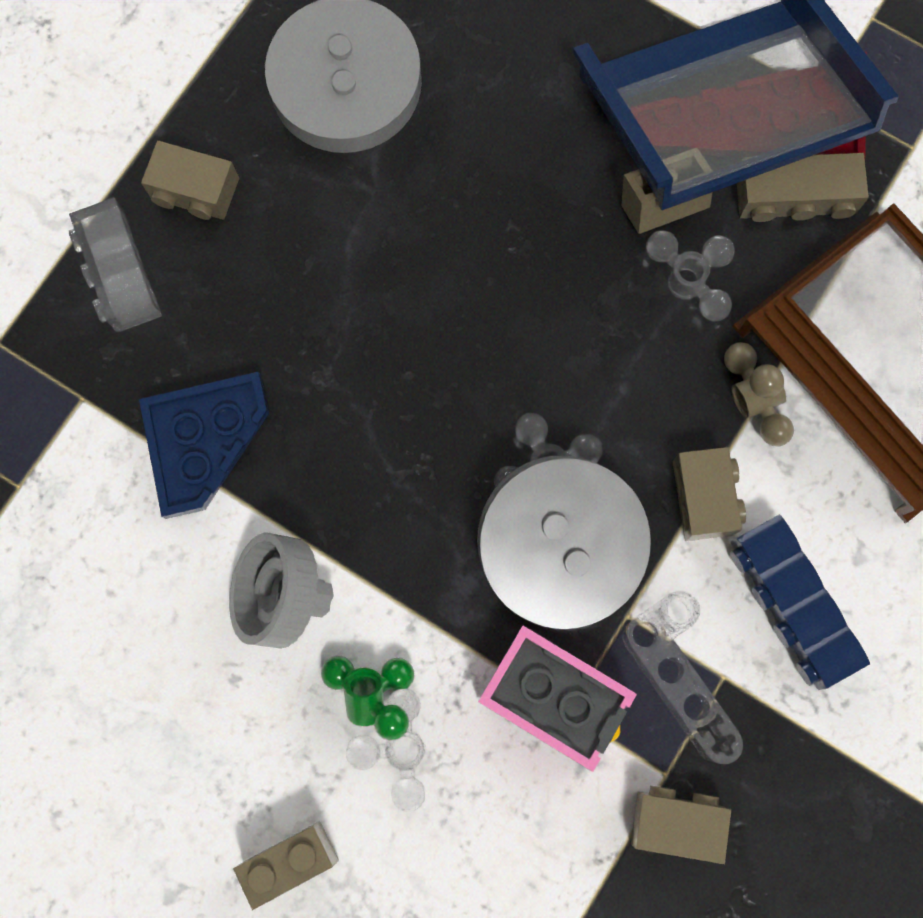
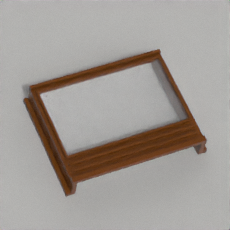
[732,203,923,523]

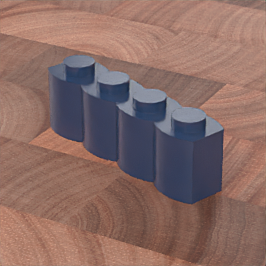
[730,514,870,690]

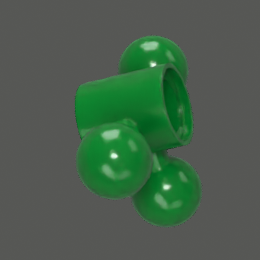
[321,656,414,740]

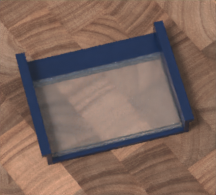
[573,0,899,211]

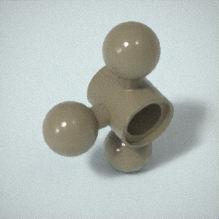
[724,342,794,446]

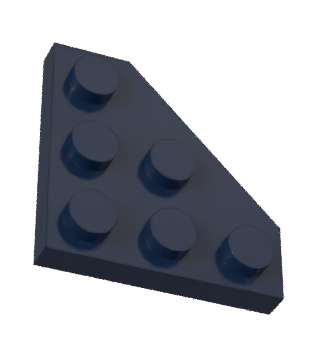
[139,372,269,519]

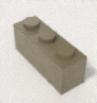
[736,153,869,222]

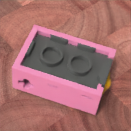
[478,626,637,772]

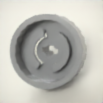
[229,533,334,649]

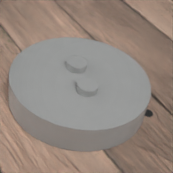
[265,0,422,153]
[477,455,651,629]

